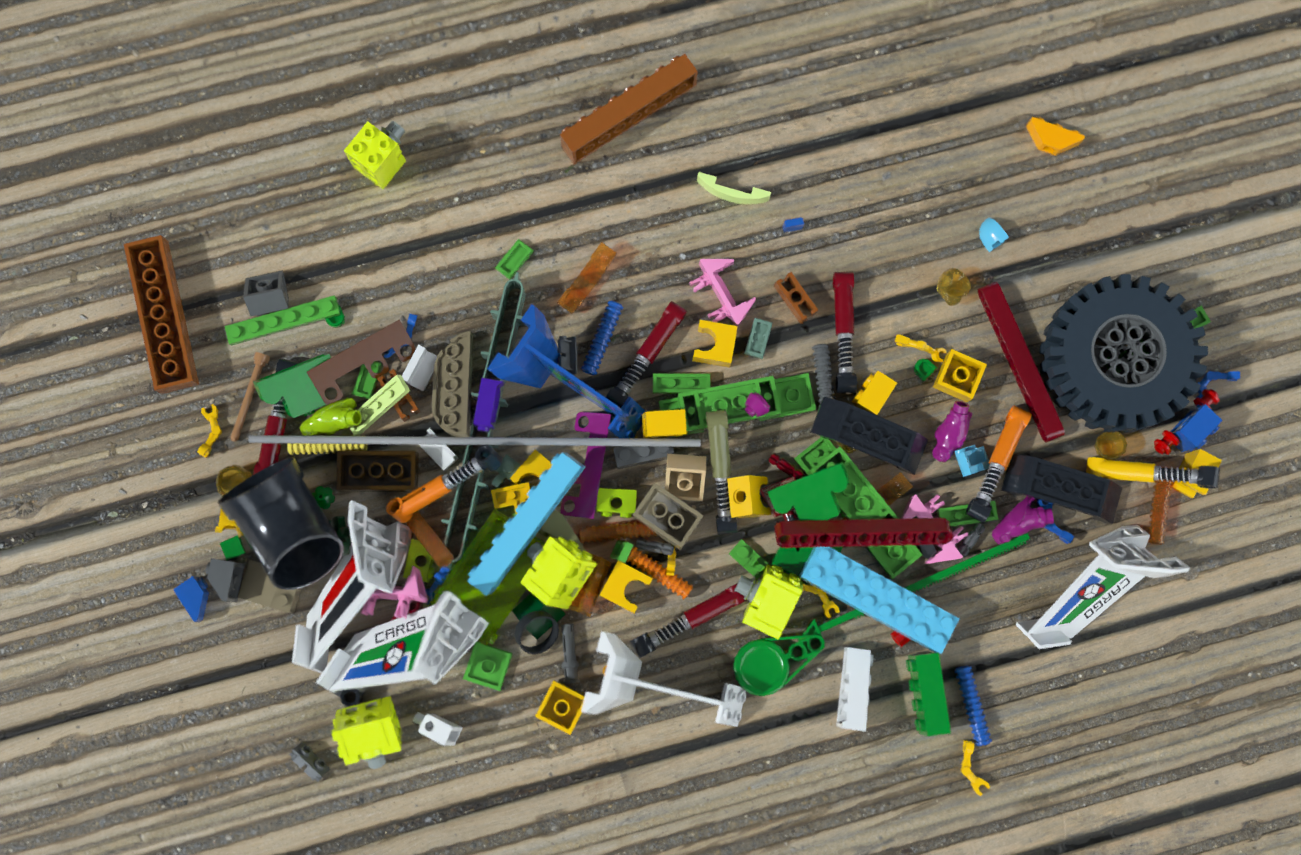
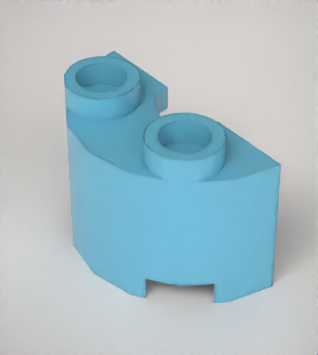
[954,445,990,477]

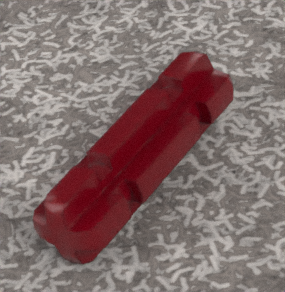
[768,453,804,480]

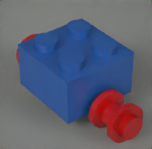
[1154,389,1223,455]

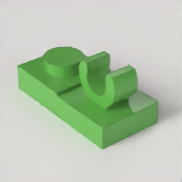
[729,539,770,580]

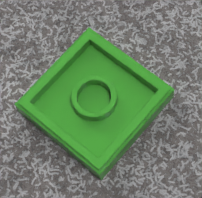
[463,642,513,691]

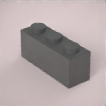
[614,436,674,469]

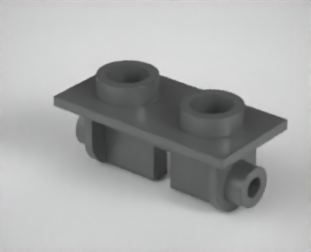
[557,336,577,375]
[289,742,330,782]

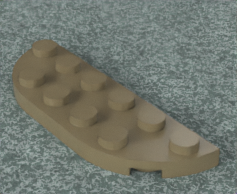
[432,331,473,438]

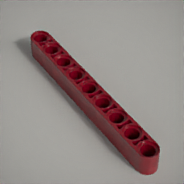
[977,282,1065,443]
[774,518,953,548]

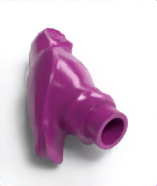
[932,401,972,462]
[992,496,1054,544]

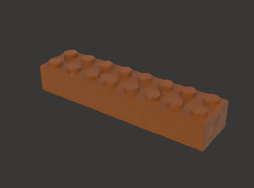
[560,54,698,164]
[123,235,199,394]

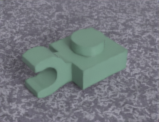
[491,454,521,489]

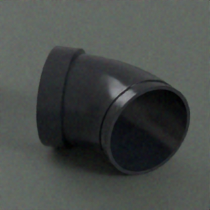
[218,457,343,590]

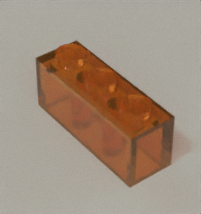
[568,553,611,617]

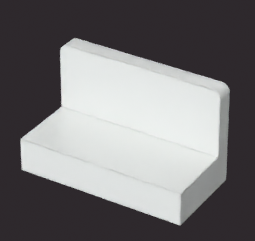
[402,345,437,391]
[419,428,458,471]

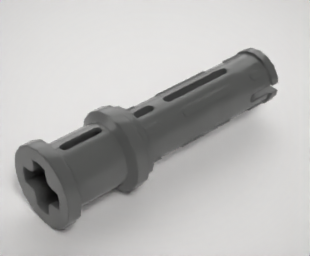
[561,624,580,684]

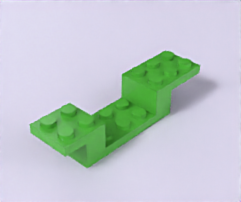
[659,373,816,438]
[794,437,923,579]

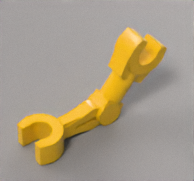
[894,334,947,362]
[197,404,222,458]
[666,544,676,576]
[803,583,840,618]
[960,740,990,796]

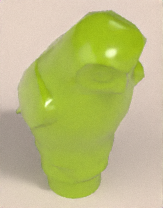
[300,398,361,436]

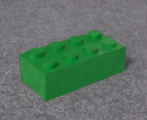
[906,652,951,737]

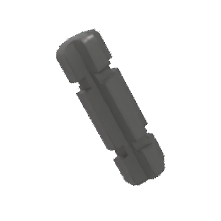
[957,523,986,557]
[636,538,674,555]

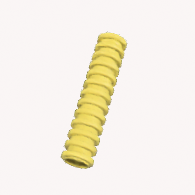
[287,443,367,455]

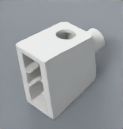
[413,712,463,746]

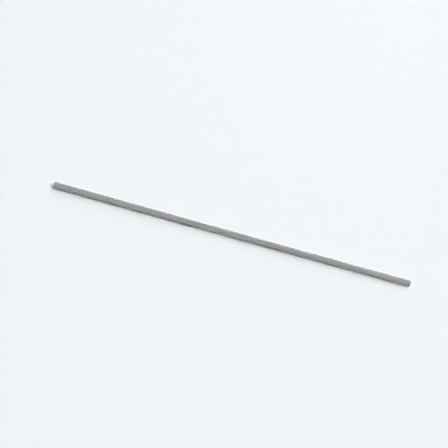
[248,435,701,447]

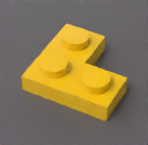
[491,482,530,514]

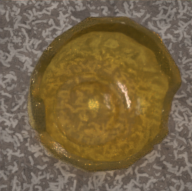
[1094,432,1127,460]

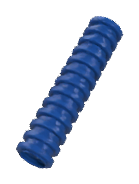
[581,301,623,376]
[954,665,992,746]

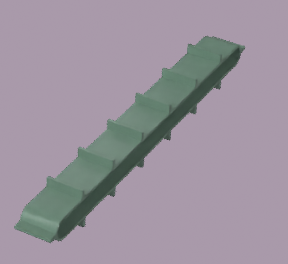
[441,272,526,571]

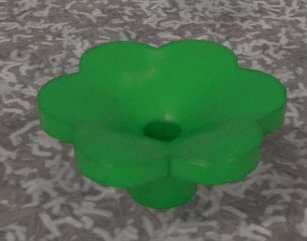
[312,486,335,510]

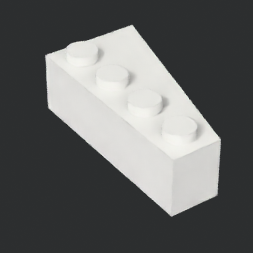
[836,647,873,731]

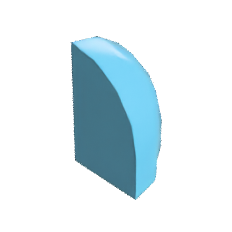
[979,218,1009,252]

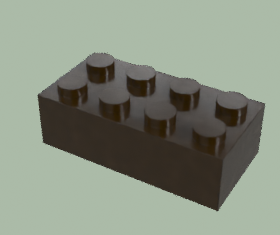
[336,451,419,492]

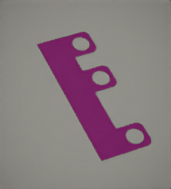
[560,412,611,519]

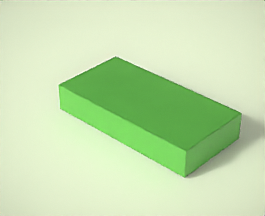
[495,239,534,280]
[352,361,383,400]
[610,540,633,563]

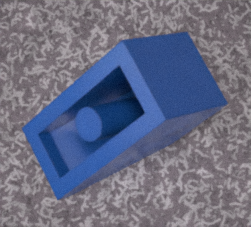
[173,576,209,622]

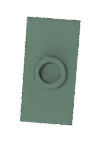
[744,318,773,359]

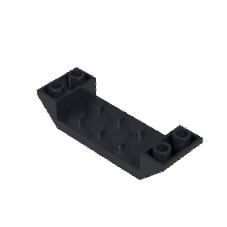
[810,396,928,475]
[1001,454,1122,525]

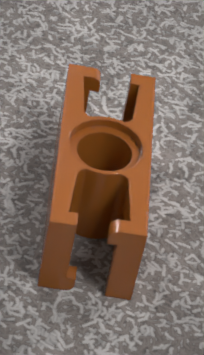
[774,272,818,324]
[377,369,421,422]

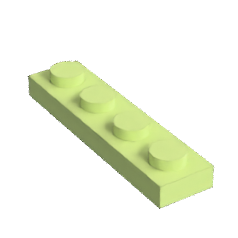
[350,375,410,436]

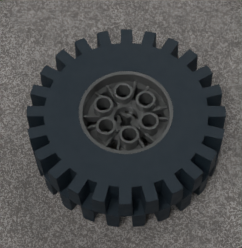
[1039,274,1208,434]

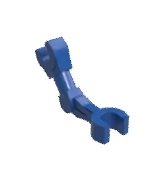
[383,314,417,358]
[1196,371,1240,398]
[1036,499,1074,544]
[425,565,450,605]

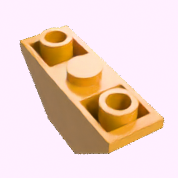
[1026,117,1085,156]

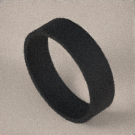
[514,610,559,654]

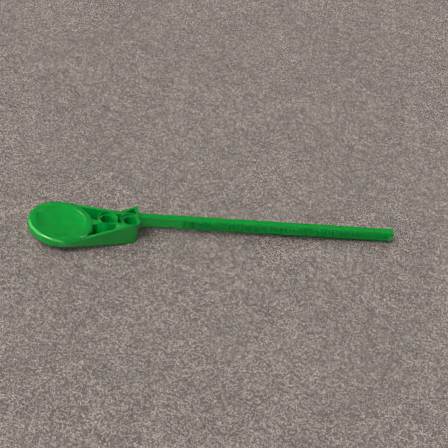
[733,533,1030,697]

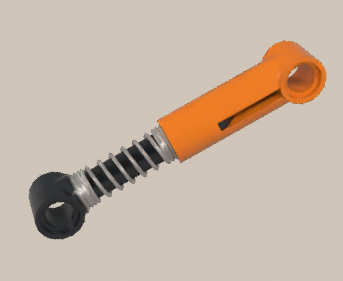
[965,405,1032,523]
[386,445,503,523]

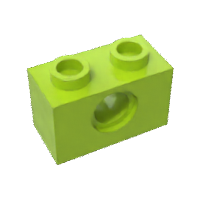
[597,488,637,518]
[403,539,439,583]

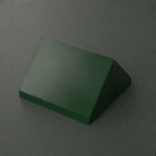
[512,593,566,640]

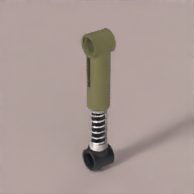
[706,410,737,535]

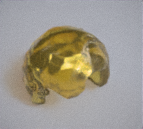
[937,268,972,306]
[216,464,252,496]

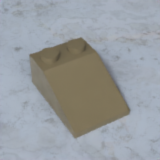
[633,483,704,550]
[238,560,302,613]

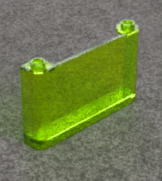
[428,509,545,646]

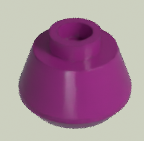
[745,392,770,417]

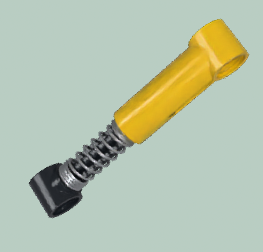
[1086,457,1220,489]

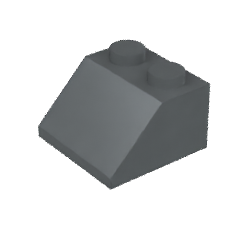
[243,270,289,317]
[206,558,245,603]

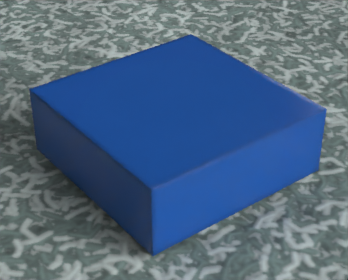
[783,217,804,232]

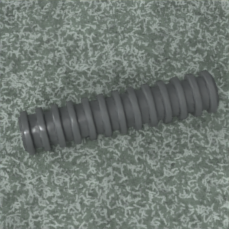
[812,344,836,407]

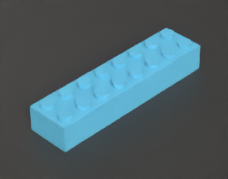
[467,452,586,596]
[799,547,959,654]

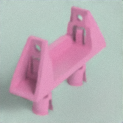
[689,259,756,328]
[901,494,968,564]
[361,566,428,619]

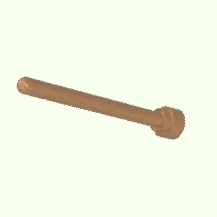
[231,352,270,442]

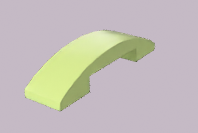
[697,172,771,204]

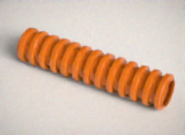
[626,547,693,600]

